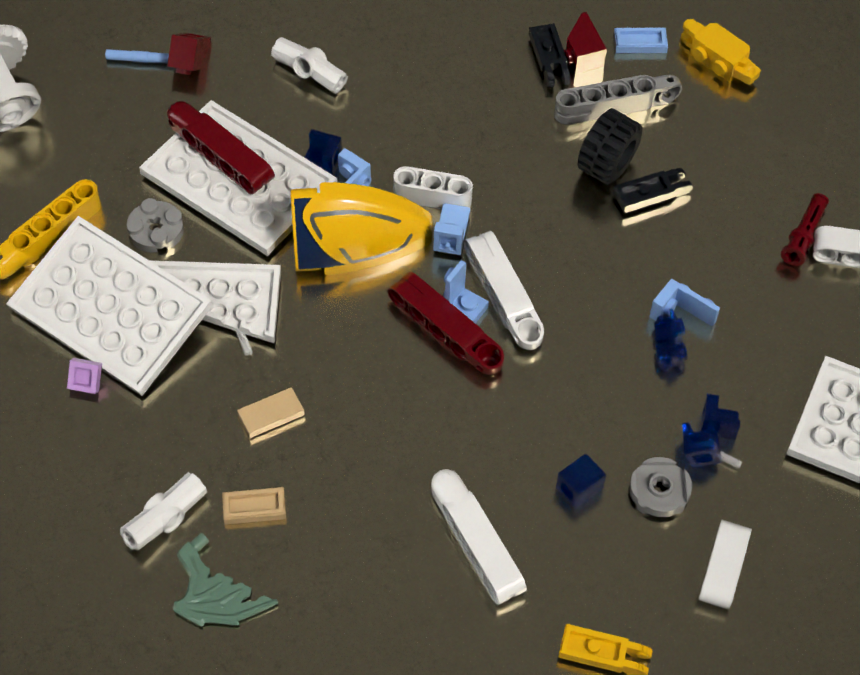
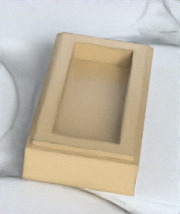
[237,387,305,438]
[222,487,286,525]

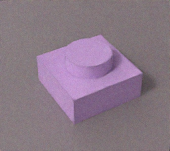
[67,358,102,394]

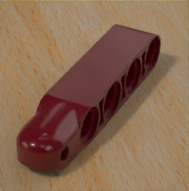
[167,101,275,195]
[387,272,504,375]

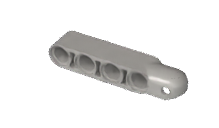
[554,75,682,125]

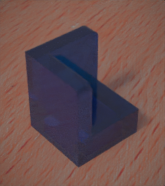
[304,129,342,174]
[700,394,741,440]
[682,422,722,468]
[556,454,606,509]

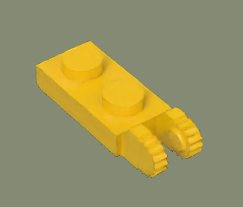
[558,624,653,675]

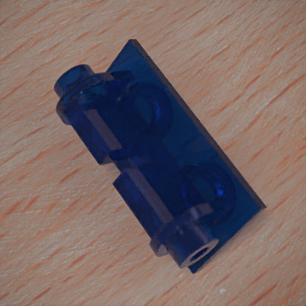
[654,308,688,372]

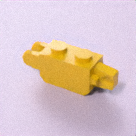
[680,19,761,85]

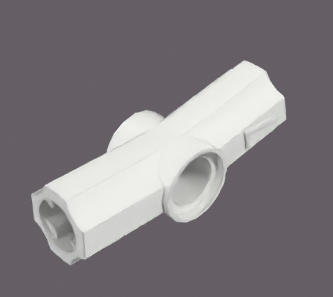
[271,37,348,94]
[120,472,207,550]

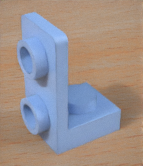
[338,148,371,186]
[433,203,470,255]
[443,260,489,324]
[649,278,720,326]

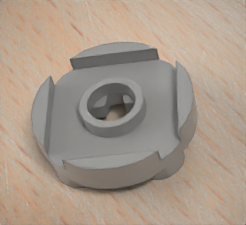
[126,198,184,253]
[630,457,692,517]

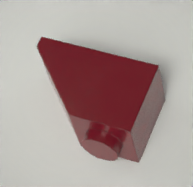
[564,12,607,74]
[167,33,211,75]

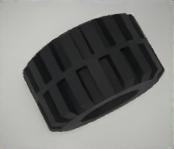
[577,108,643,185]

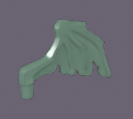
[173,533,278,627]

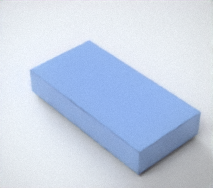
[613,27,668,53]

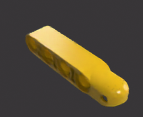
[0,179,101,280]

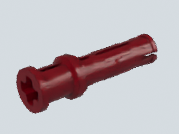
[781,193,829,266]

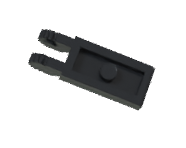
[528,23,571,88]
[613,168,693,213]

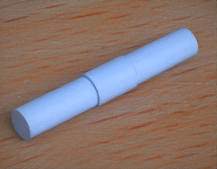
[105,49,169,64]

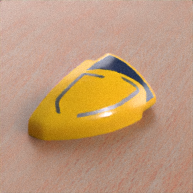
[291,182,433,275]

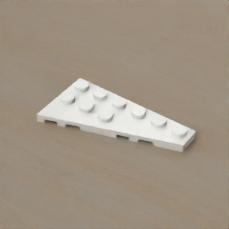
[149,260,281,343]

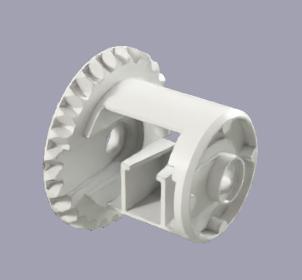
[0,25,41,132]

